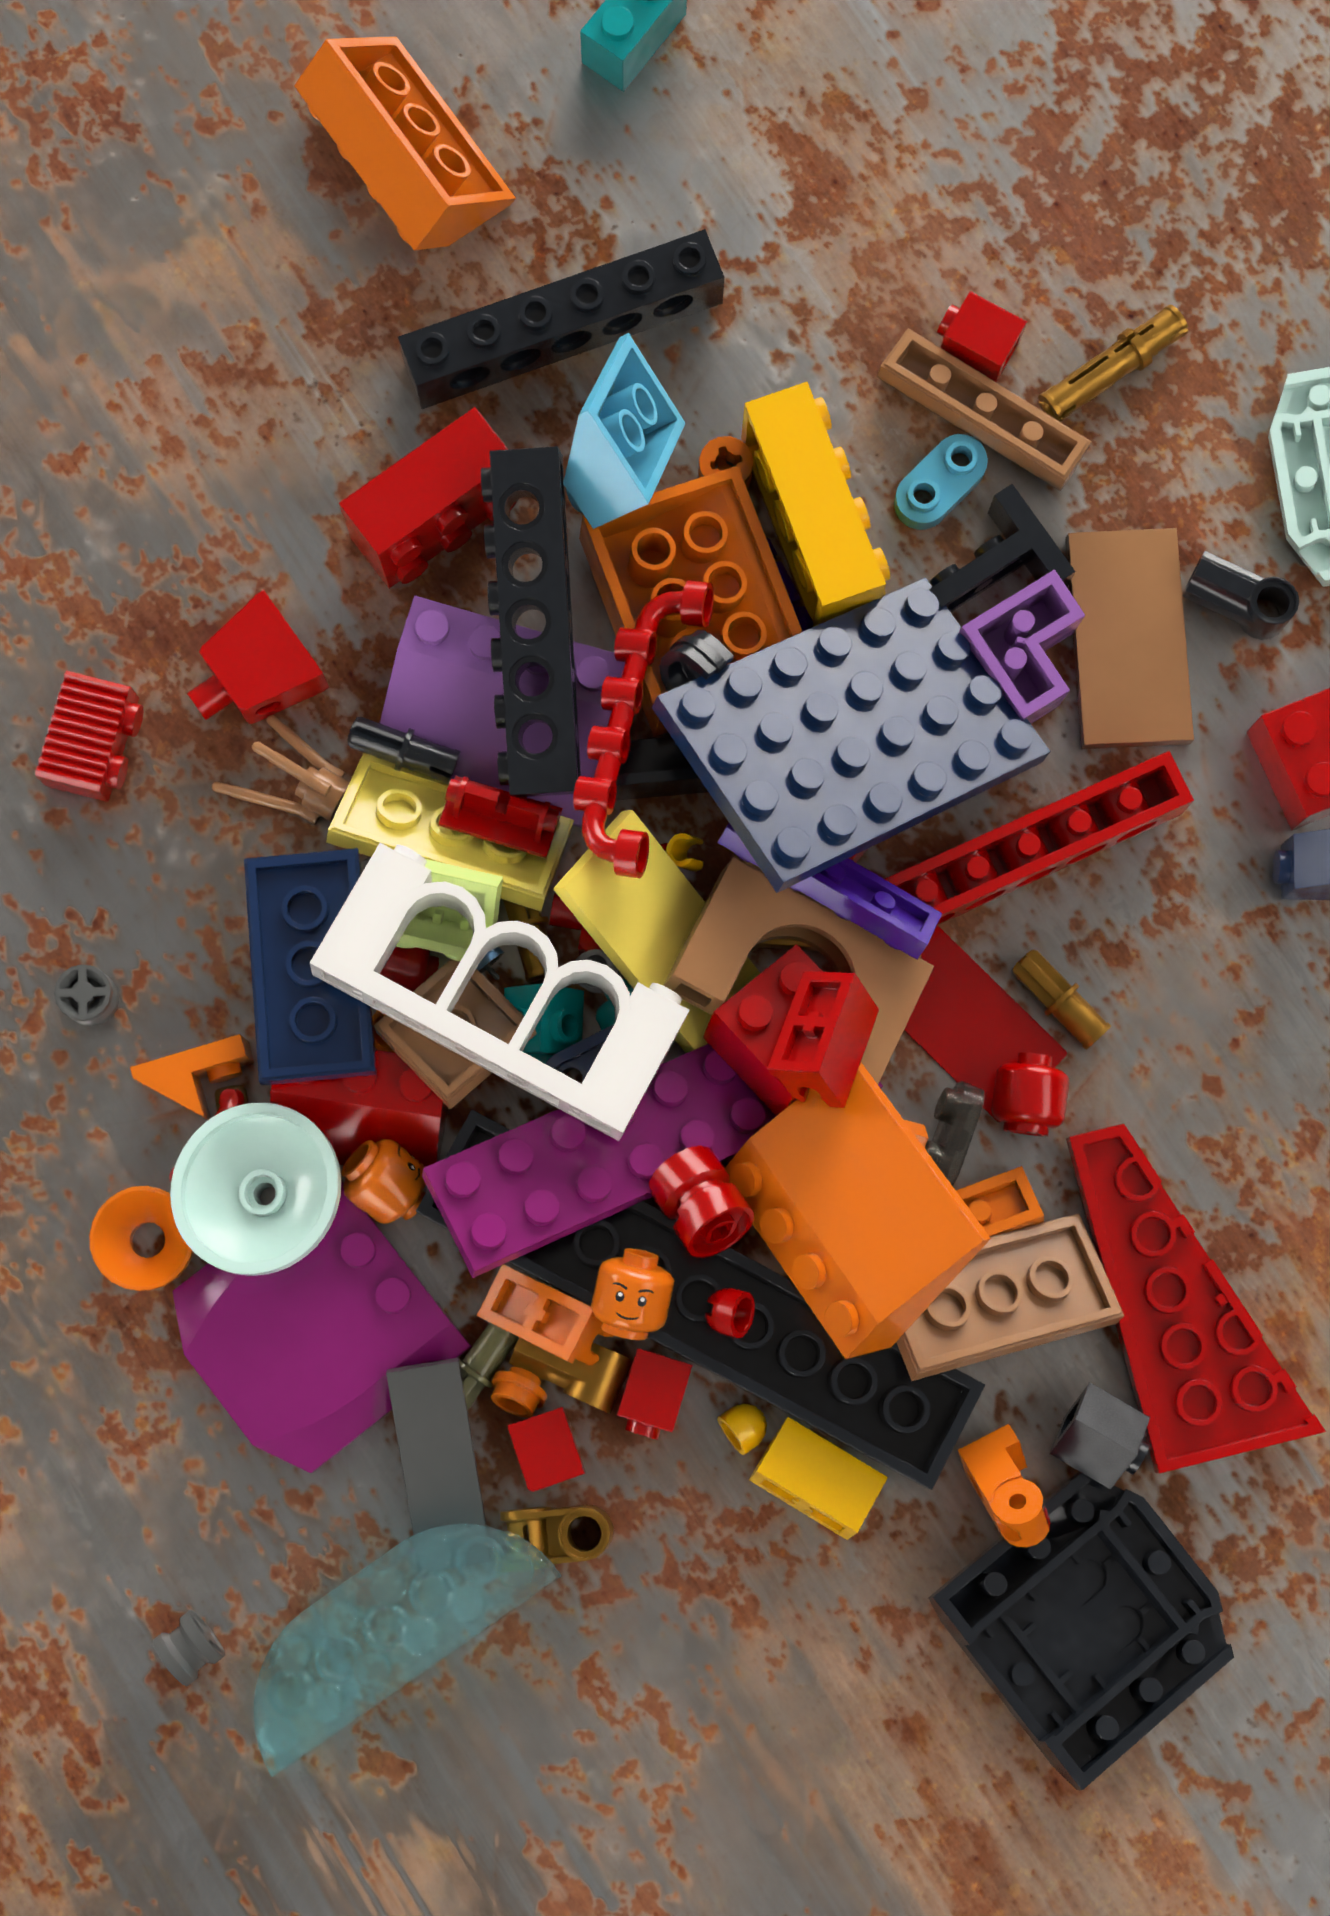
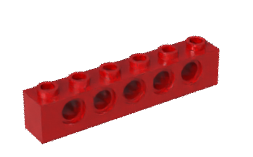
[885,751,1194,925]

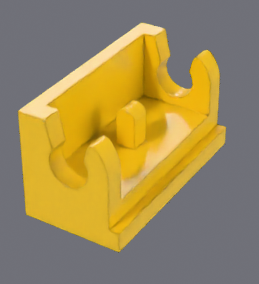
[749,1417,888,1540]

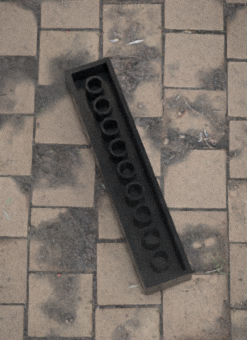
[416,1110,985,1490]

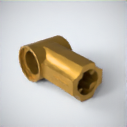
[509,1337,633,1413]

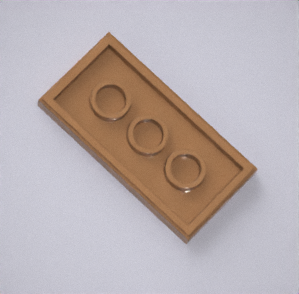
[1065,528,1194,749]
[896,1213,1124,1381]

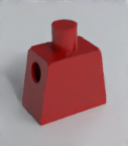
[187,590,329,724]

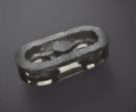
[925,1081,985,1186]

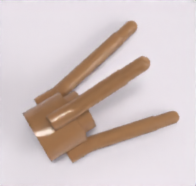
[211,715,350,825]

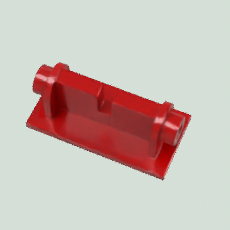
[438,775,563,859]

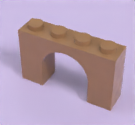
[663,857,934,1084]

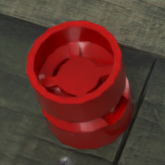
[649,1145,754,1258]

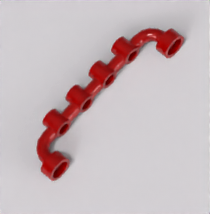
[573,580,714,879]

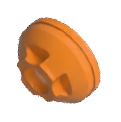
[89,1186,194,1291]

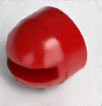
[705,1288,755,1338]

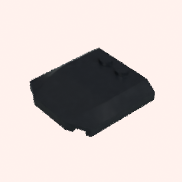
[928,1471,1234,1790]

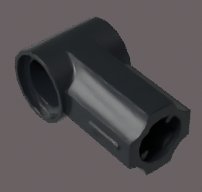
[1182,551,1299,640]

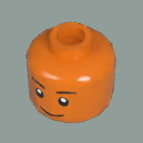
[341,1139,426,1224]
[591,1248,674,1340]

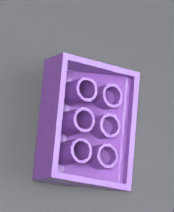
[380,595,625,828]

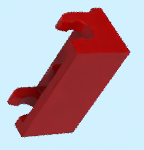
[767,971,879,1108]

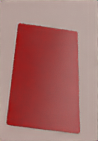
[904,925,1067,1122]

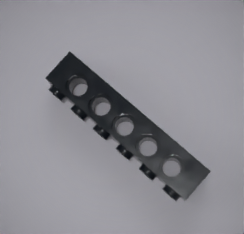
[398,229,725,409]
[481,446,581,797]

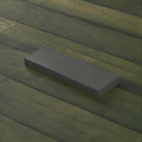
[386,1358,492,1573]

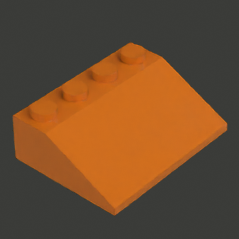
[579,466,803,737]
[725,1062,991,1359]

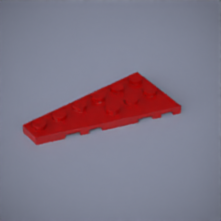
[1066,1123,1326,1474]

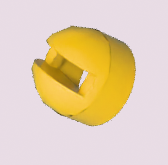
[717,1404,767,1455]

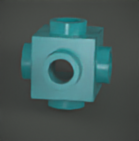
[504,983,584,1064]

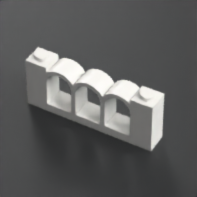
[310,843,689,1141]

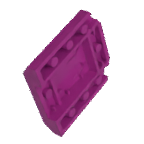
[172,1178,472,1473]

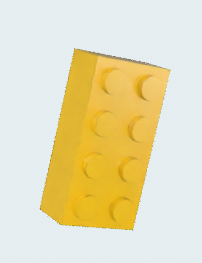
[741,381,890,627]

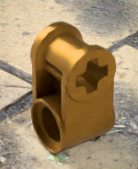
[500,1505,614,1571]

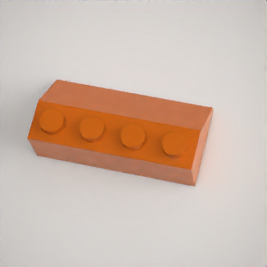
[294,36,516,251]

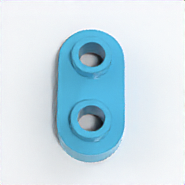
[894,434,988,530]

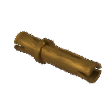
[1038,304,1189,422]

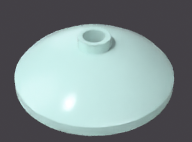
[170,1103,341,1276]

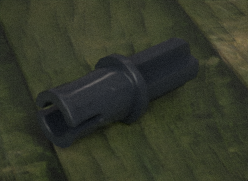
[347,717,461,785]

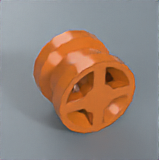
[698,436,753,490]

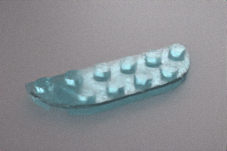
[254,1523,562,1777]

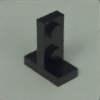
[929,484,1076,613]

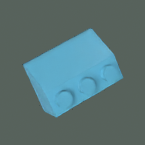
[563,333,686,529]

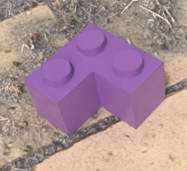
[959,570,1085,723]

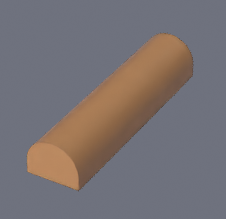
[877,328,1092,491]

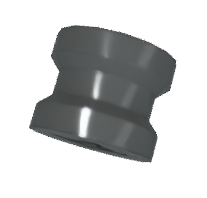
[54,964,120,1026]
[152,1610,225,1687]

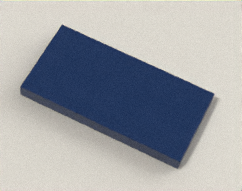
[244,848,377,1086]

